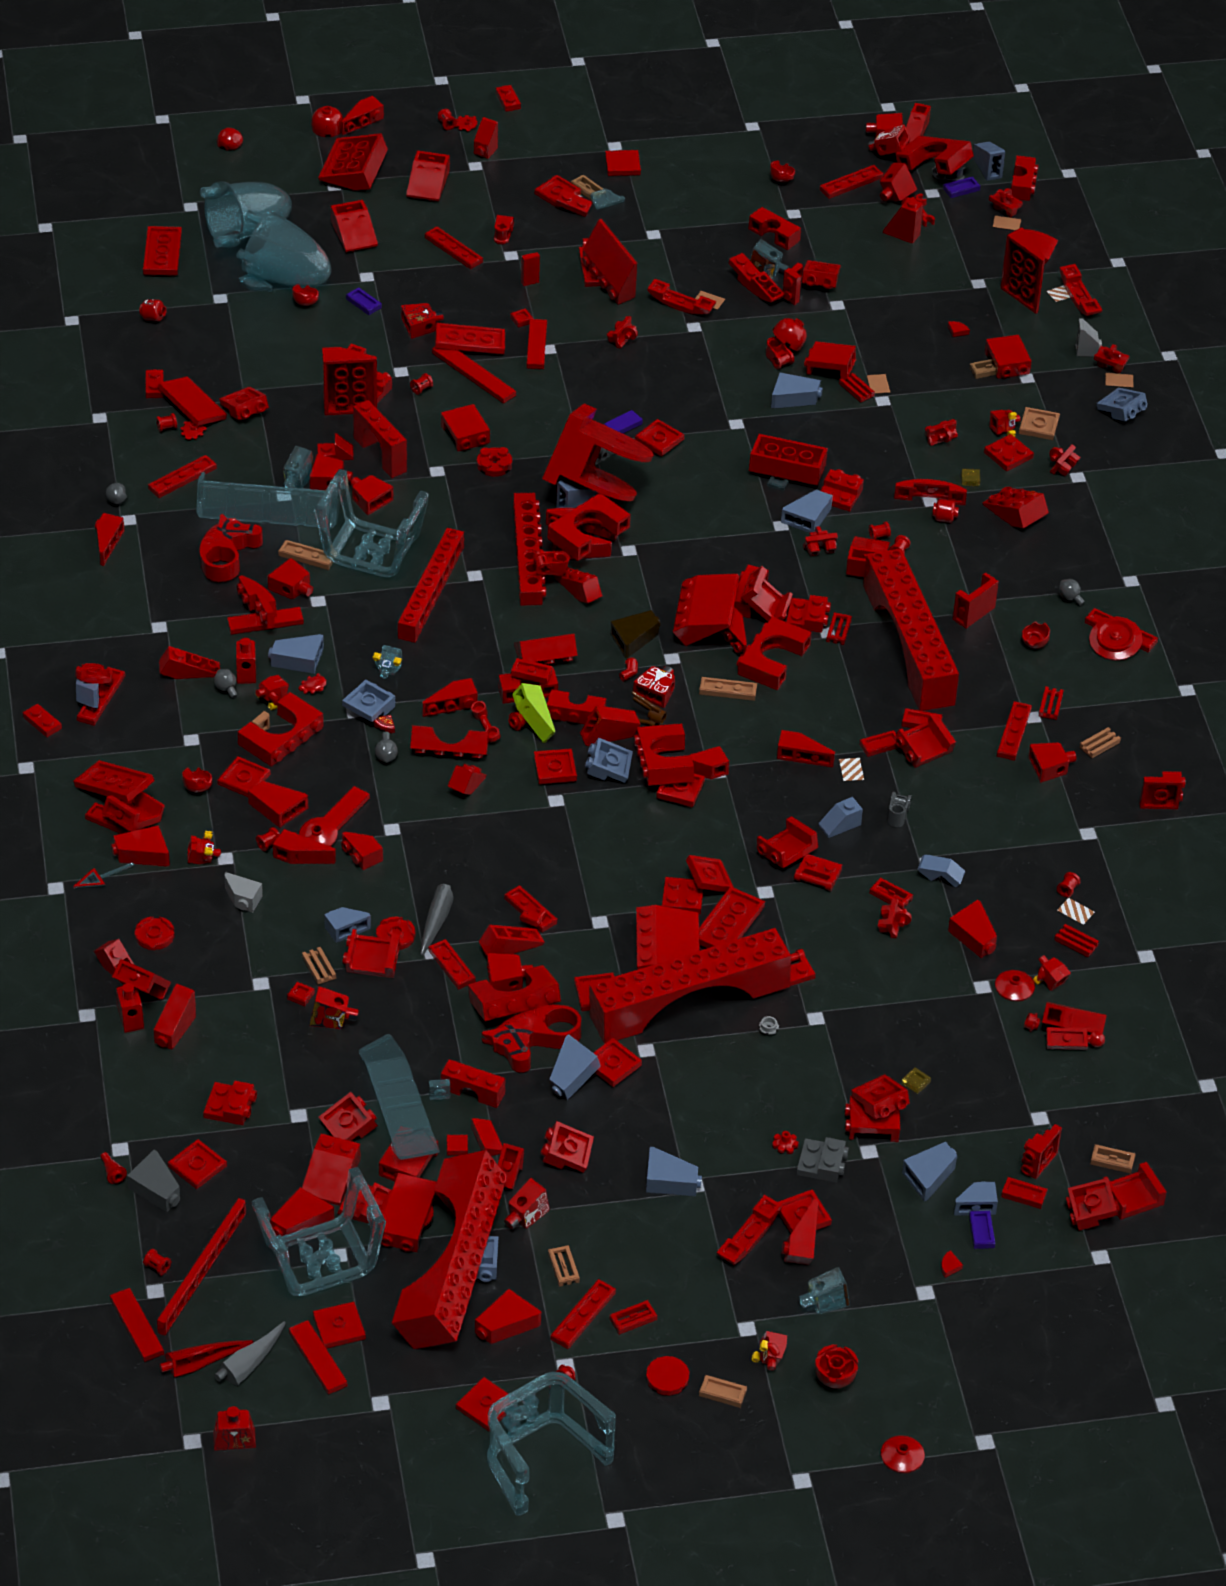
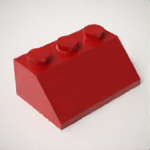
[514,634,578,664]

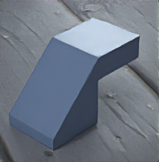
[76,679,99,708]
[917,855,965,887]

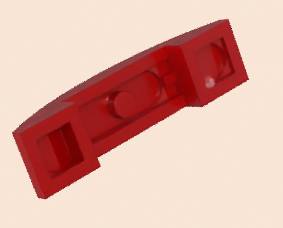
[1060,264,1102,316]
[647,279,716,314]
[894,479,967,505]
[716,1195,782,1265]

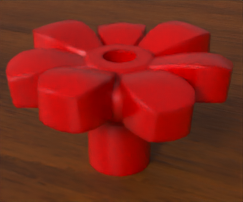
[772,1131,799,1154]

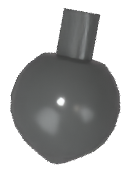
[106,483,127,504]
[1058,579,1085,606]
[214,669,238,698]
[375,732,398,763]

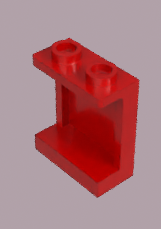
[985,335,1032,379]
[804,341,856,379]
[441,404,490,452]
[741,566,793,621]
[953,573,999,629]
[895,713,956,768]
[102,791,165,832]
[757,816,818,868]
[343,929,401,978]
[112,959,171,1000]
[845,1096,900,1142]
[379,1128,438,1181]
[1102,1162,1167,1220]

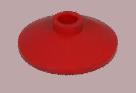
[299,817,338,846]
[995,970,1035,1001]
[881,1435,925,1473]

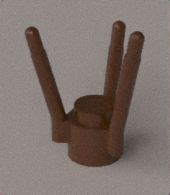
[632,691,667,726]

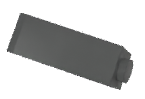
[127,1150,180,1212]

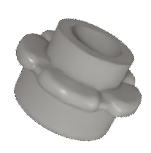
[759,1016,779,1035]

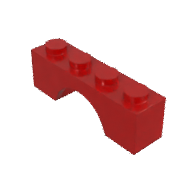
[410,725,489,758]

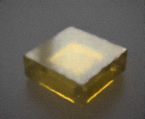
[961,469,980,486]
[902,1068,931,1094]

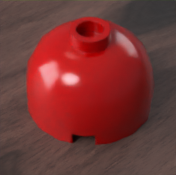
[311,106,343,137]
[772,318,807,351]
[815,1344,858,1389]

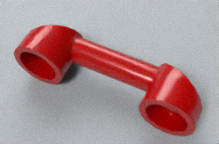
[471,701,501,742]

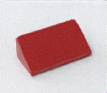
[471,1118,503,1156]

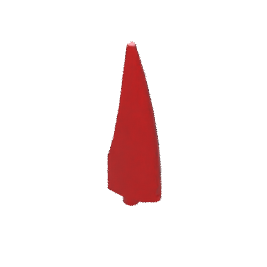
[159,1340,253,1377]

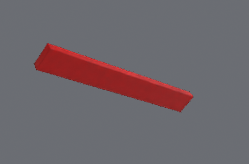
[157,1198,246,1336]

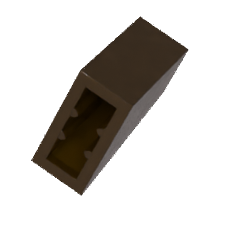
[610,610,661,658]

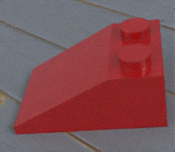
[302,1134,361,1206]

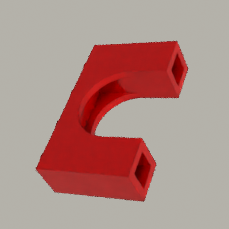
[896,136,974,175]
[353,400,407,478]
[548,493,631,561]
[736,617,812,690]
[238,692,324,767]
[634,724,694,785]
[468,965,561,1021]

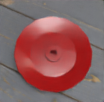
[1089,616,1143,661]

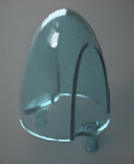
[200,181,292,248]
[236,210,331,287]

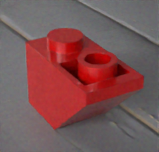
[690,746,729,779]
[448,764,486,795]
[341,832,383,870]
[94,939,134,984]

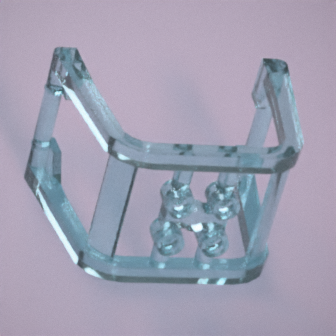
[314,469,429,577]
[251,1167,386,1296]
[487,1372,616,1516]

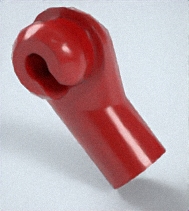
[619,657,638,681]

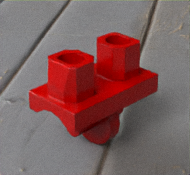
[989,188,1023,218]
[607,316,638,348]
[1094,344,1129,373]
[925,419,958,446]
[1049,444,1081,476]
[803,526,838,556]
[878,899,912,938]

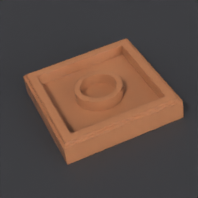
[1019,407,1060,440]

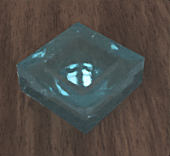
[429,1079,450,1100]

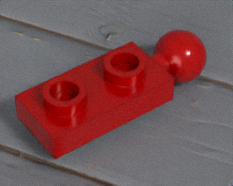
[1046,1027,1105,1050]

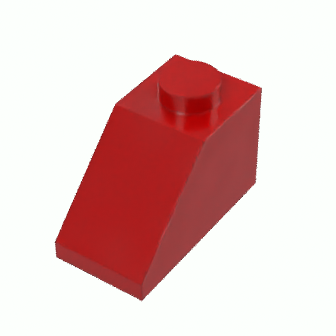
[474,117,498,159]

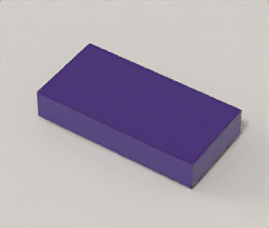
[943,176,980,198]
[346,287,382,315]
[604,410,643,433]
[969,1211,995,1249]

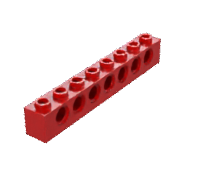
[513,493,546,606]
[398,528,464,643]

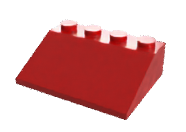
[318,133,388,190]
[582,219,637,305]
[1001,227,1045,314]
[322,347,377,415]
[673,574,739,646]
[636,905,700,969]

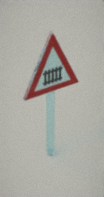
[73,862,134,888]

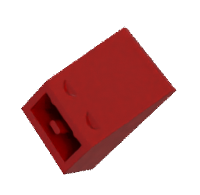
[406,151,450,201]
[331,200,378,252]
[982,487,1049,528]
[846,536,890,577]

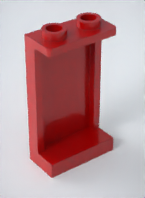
[377,1173,438,1252]

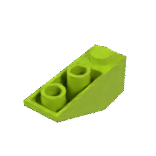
[512,683,555,743]

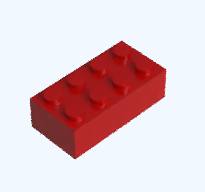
[749,434,828,485]

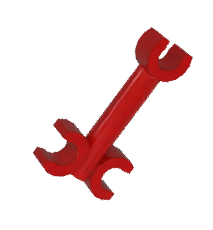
[901,193,935,227]

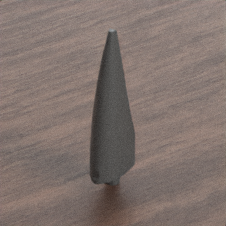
[420,884,454,956]
[214,1321,286,1386]

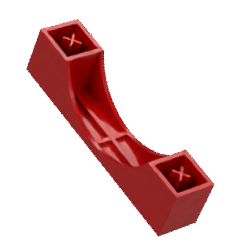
[863,549,959,711]
[589,928,791,1044]
[392,1150,507,1349]

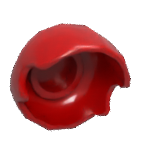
[217,128,243,151]
[770,161,795,183]
[292,284,319,306]
[1022,622,1050,649]
[182,768,212,793]

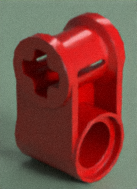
[494,215,514,244]
[766,337,794,369]
[533,551,570,576]

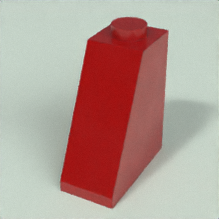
[883,198,923,244]
[580,705,640,746]
[248,781,308,828]
[111,825,170,867]
[948,900,997,958]
[154,984,196,1050]
[270,1187,334,1242]
[475,1289,541,1344]

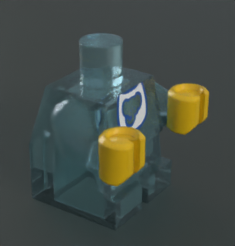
[372,645,403,679]

